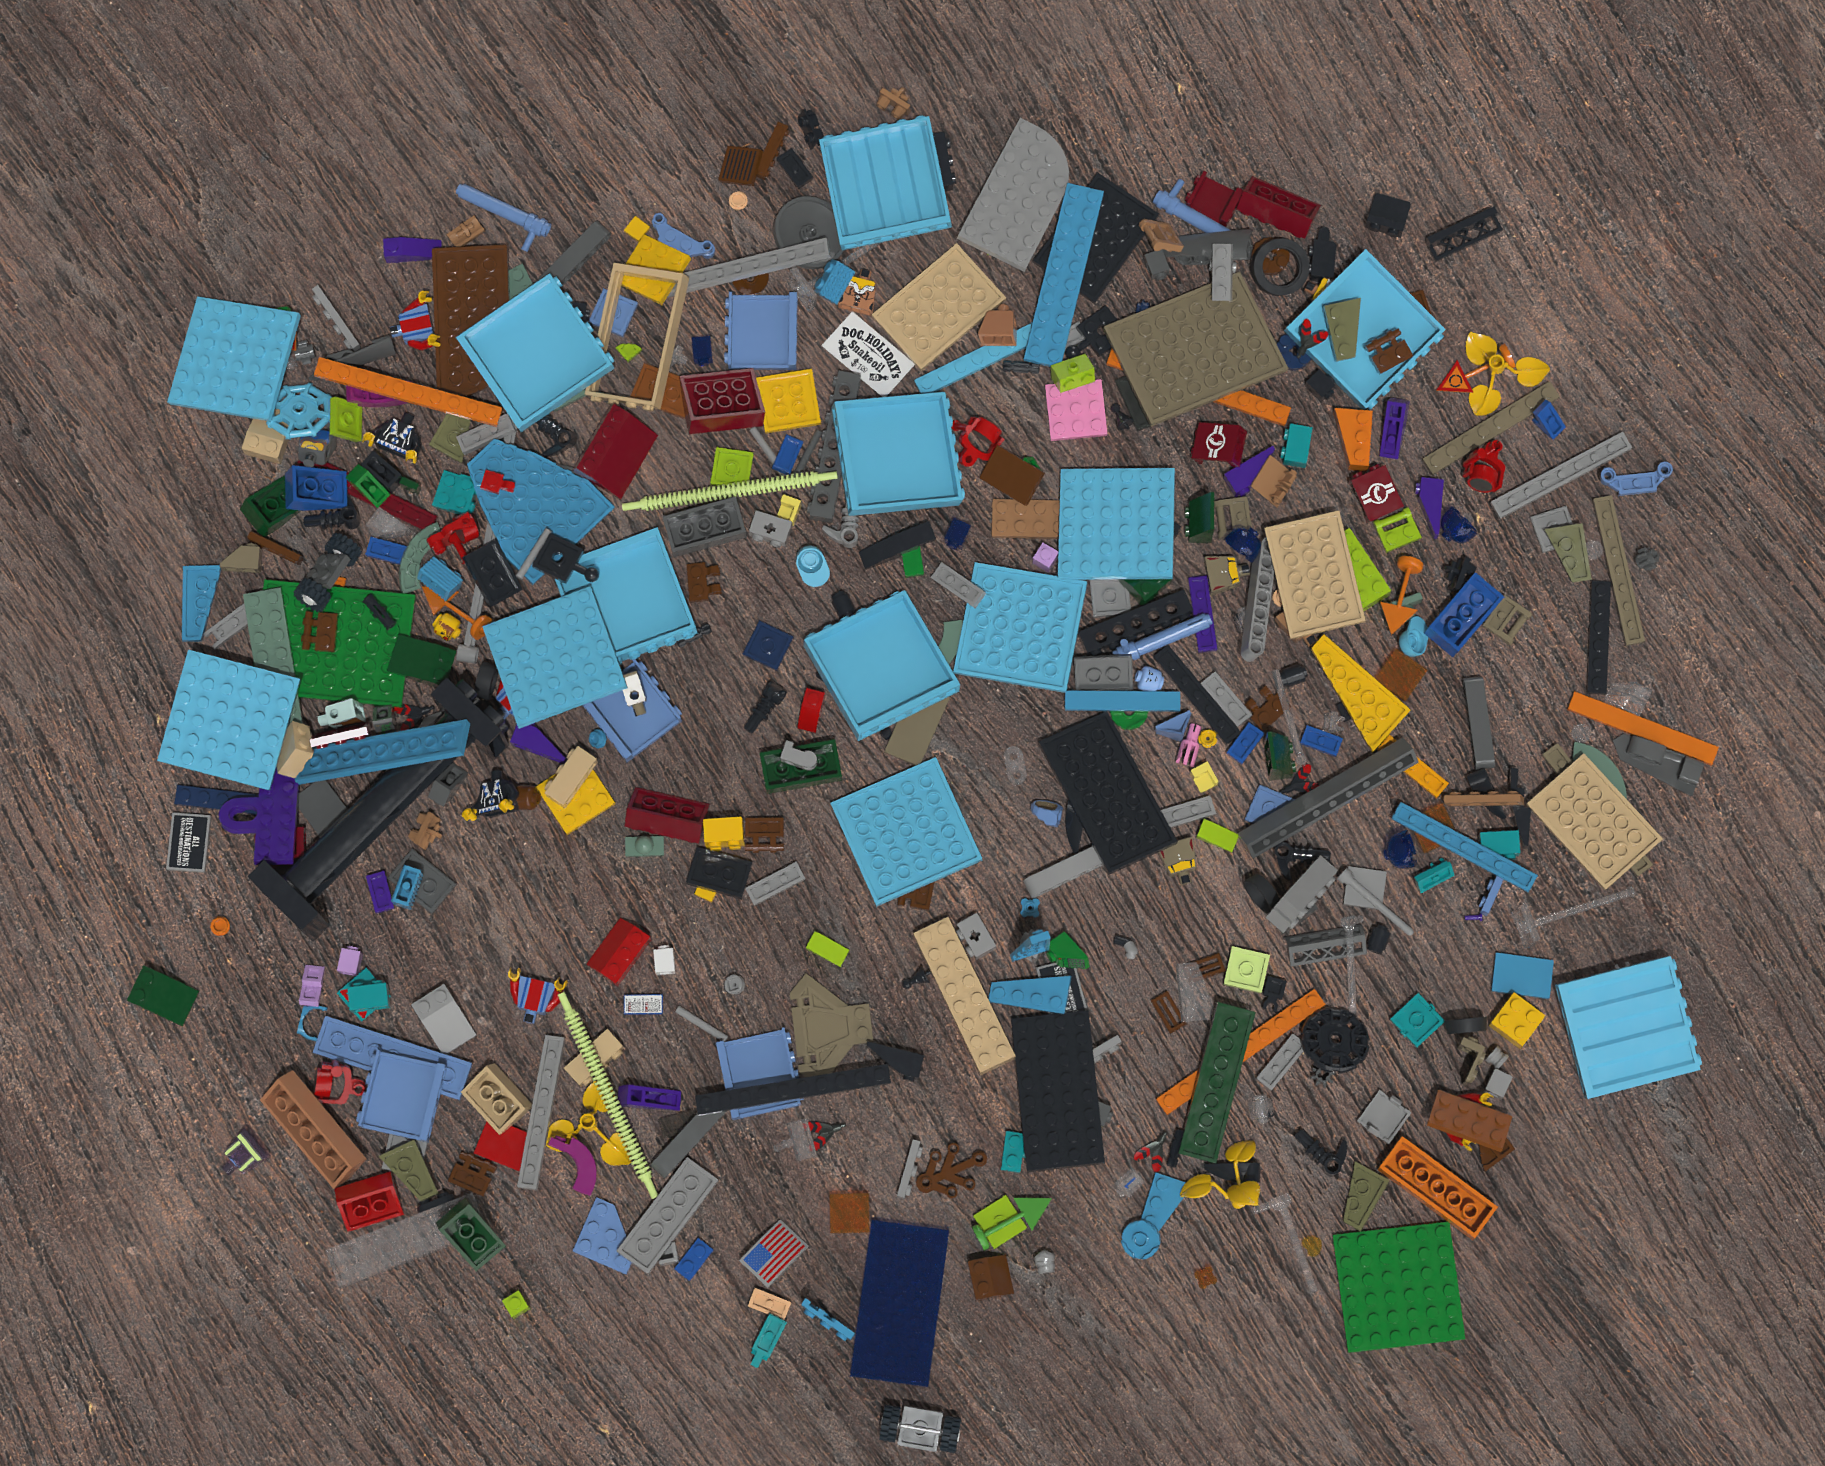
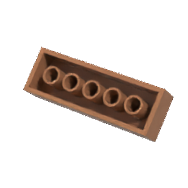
[260,1070,366,1189]

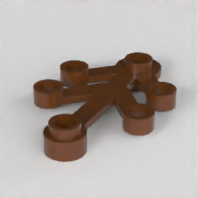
[916,1143,987,1199]

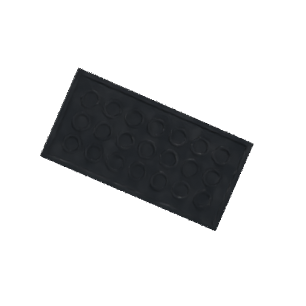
[1038,711,1178,875]
[1011,1010,1105,1173]

